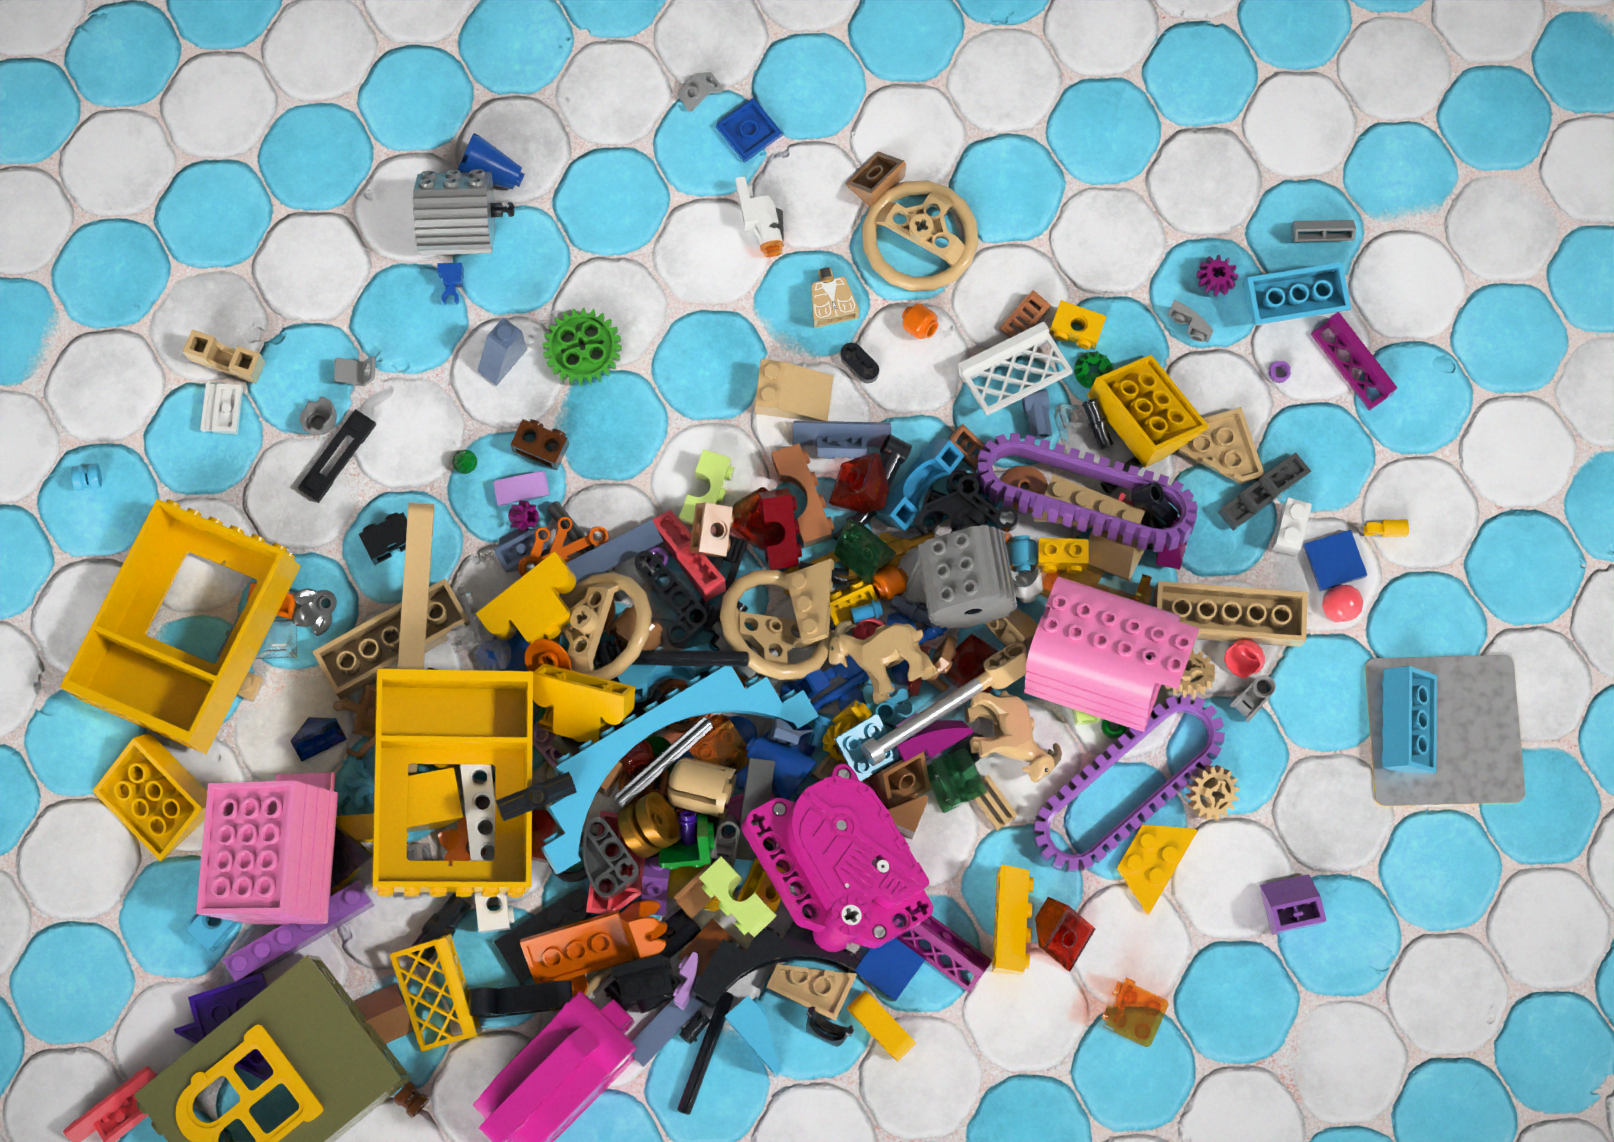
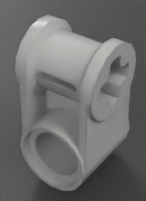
[1229,675,1276,722]
[710,815,740,867]

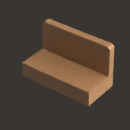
[673,863,716,919]

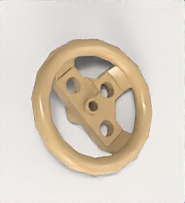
[862,180,978,292]
[720,570,834,680]
[549,572,652,680]

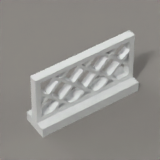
[958,322,1073,416]

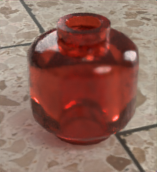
[621,740,655,776]

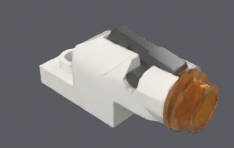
[736,176,784,257]

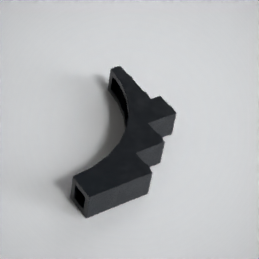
[690,914,859,1009]

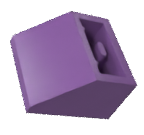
[1259,874,1327,935]

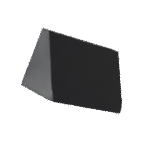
[657,909,701,959]

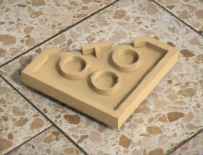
[1178,407,1265,484]

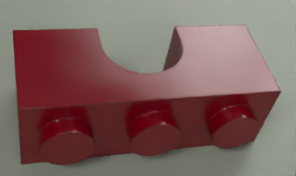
[758,488,802,570]

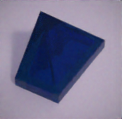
[290,717,347,762]

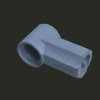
[1022,389,1052,440]

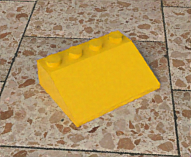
[1087,355,1209,468]
[92,733,207,861]

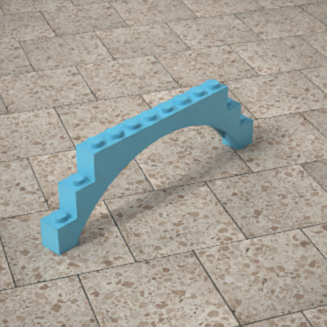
[540,666,818,874]

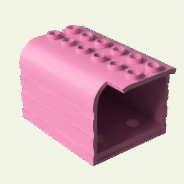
[1024,576,1199,732]
[196,772,338,925]

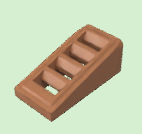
[1000,290,1051,338]
[947,424,985,471]

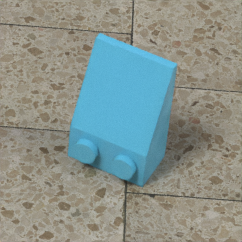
[725,995,781,1078]

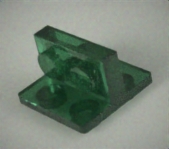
[833,519,896,584]
[927,747,987,813]

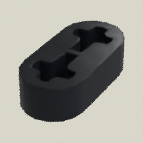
[840,342,879,384]

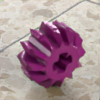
[1196,254,1238,297]

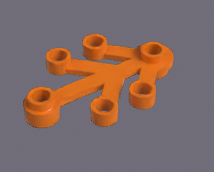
[518,517,609,577]

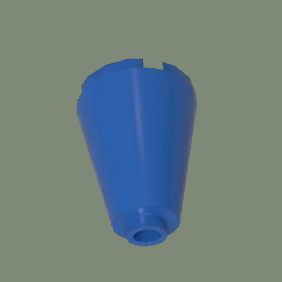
[458,133,525,189]
[745,736,817,800]

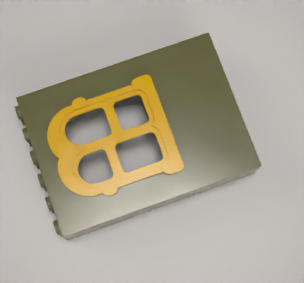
[134,955,412,1142]

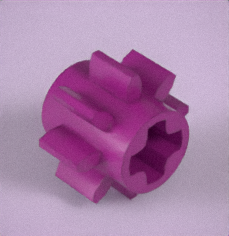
[508,500,539,532]

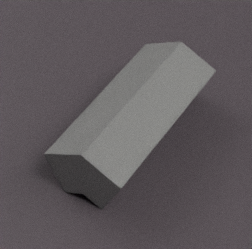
[1291,220,1356,242]

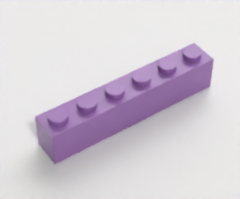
[223,880,375,982]

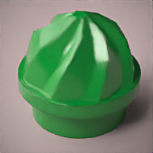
[452,450,477,474]

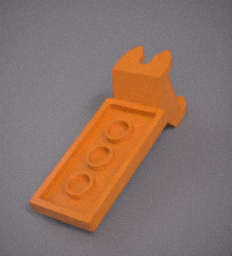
[520,900,667,984]

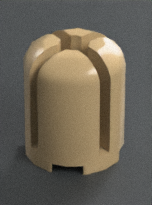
[667,757,737,819]

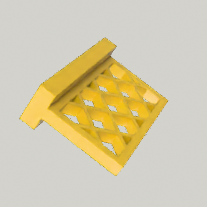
[389,933,482,1052]

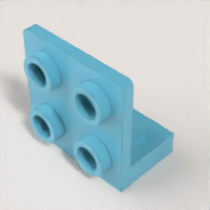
[835,714,900,781]

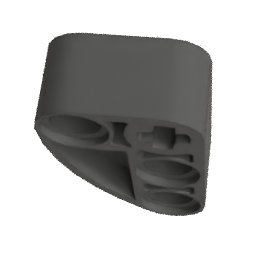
[583,817,639,900]

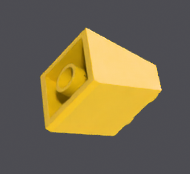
[407,768,463,833]

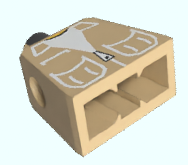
[811,267,859,328]

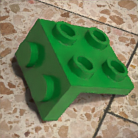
[659,814,715,870]

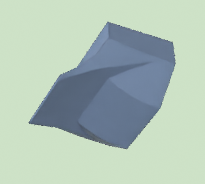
[494,527,550,573]
[767,718,814,748]

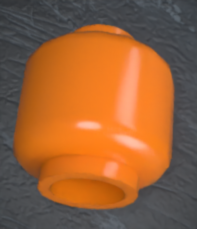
[902,304,938,339]
[871,565,908,601]

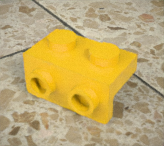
[1036,538,1089,574]

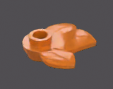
[438,816,486,866]

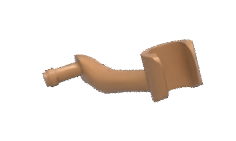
[346,735,375,760]

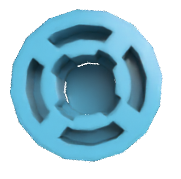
[71,463,102,491]

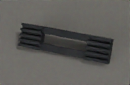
[298,409,376,503]
[692,535,748,634]

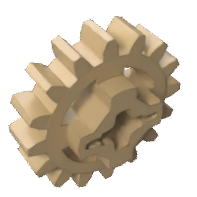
[1165,649,1215,698]
[1185,765,1240,820]

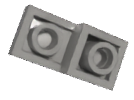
[1167,300,1213,343]

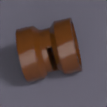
[393,1081,430,1118]

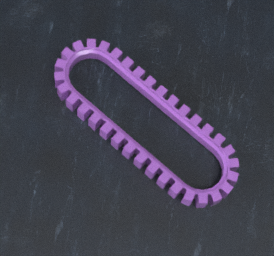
[976,433,1198,552]
[1033,694,1225,872]

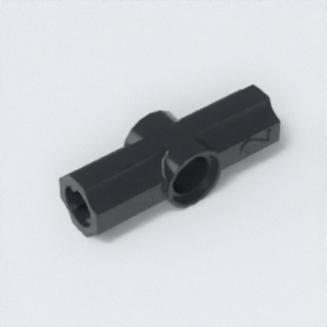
[496,772,577,821]
[411,893,472,967]

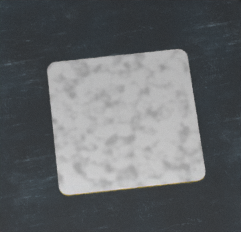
[1365,655,1525,806]

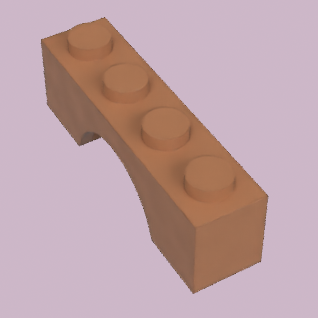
[771,443,835,548]

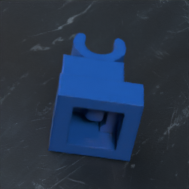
[437,263,464,305]
[793,667,838,700]

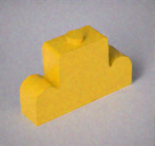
[476,551,576,644]
[533,663,635,743]

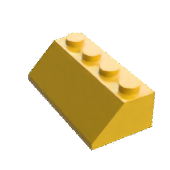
[992,865,1034,975]

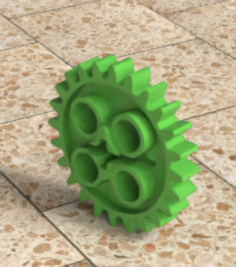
[542,308,622,386]

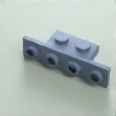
[793,421,891,459]

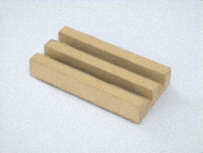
[967,775,1018,831]

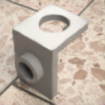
[677,72,724,111]
[333,356,376,386]

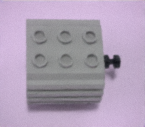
[413,169,515,255]
[917,519,1018,629]

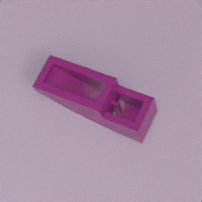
[895,720,974,762]

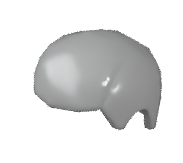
[299,397,337,435]

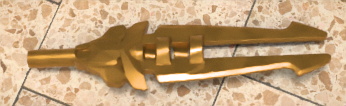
[784,531,935,595]

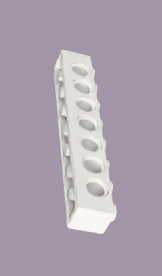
[460,765,515,933]

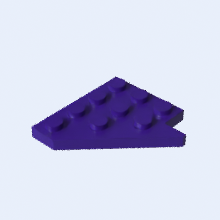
[174,973,273,1081]

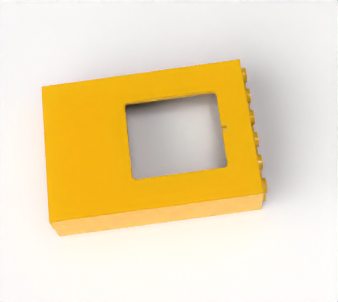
[60,499,301,755]
[372,669,533,897]

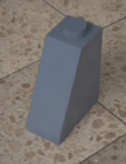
[477,317,527,386]

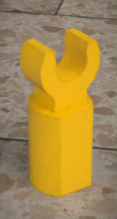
[1363,519,1409,537]

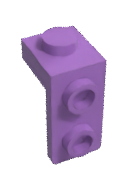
[641,856,670,916]

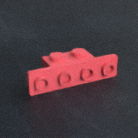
[63,1066,158,1142]

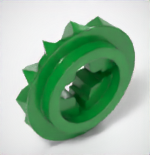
[1074,351,1113,389]

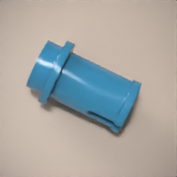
[850,600,883,624]
[807,715,832,748]

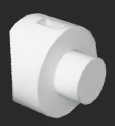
[1011,568,1043,603]

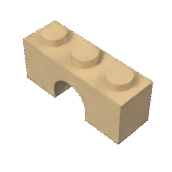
[183,329,265,384]

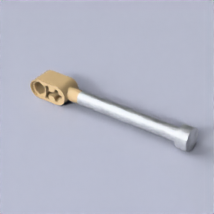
[860,642,1028,766]

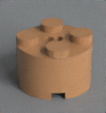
[606,605,664,652]

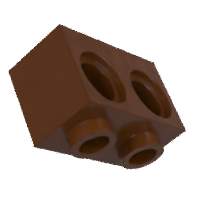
[510,419,569,470]

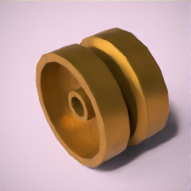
[618,792,681,858]

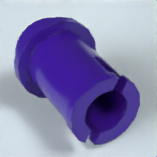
[678,811,697,845]

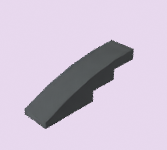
[1218,453,1311,531]
[736,758,775,861]

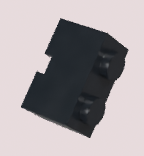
[359,512,407,565]

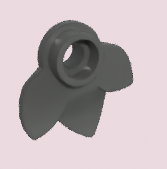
[293,588,337,636]

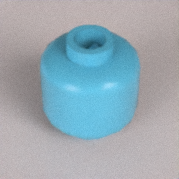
[1006,535,1038,572]

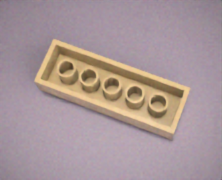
[312,578,472,700]
[1153,581,1308,647]

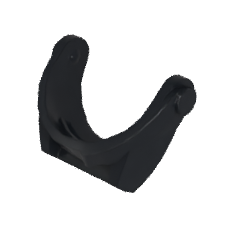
[806,1006,854,1047]

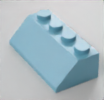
[1242,262,1351,325]
[1381,666,1437,774]

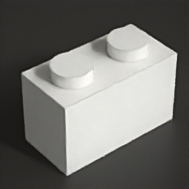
[1271,497,1312,557]

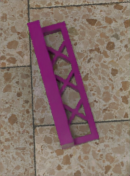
[1311,312,1397,411]
[893,908,993,993]

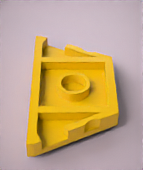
[1116,824,1198,915]

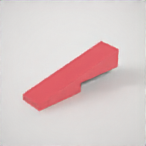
[652,510,726,602]

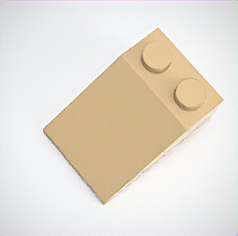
[755,359,834,421]

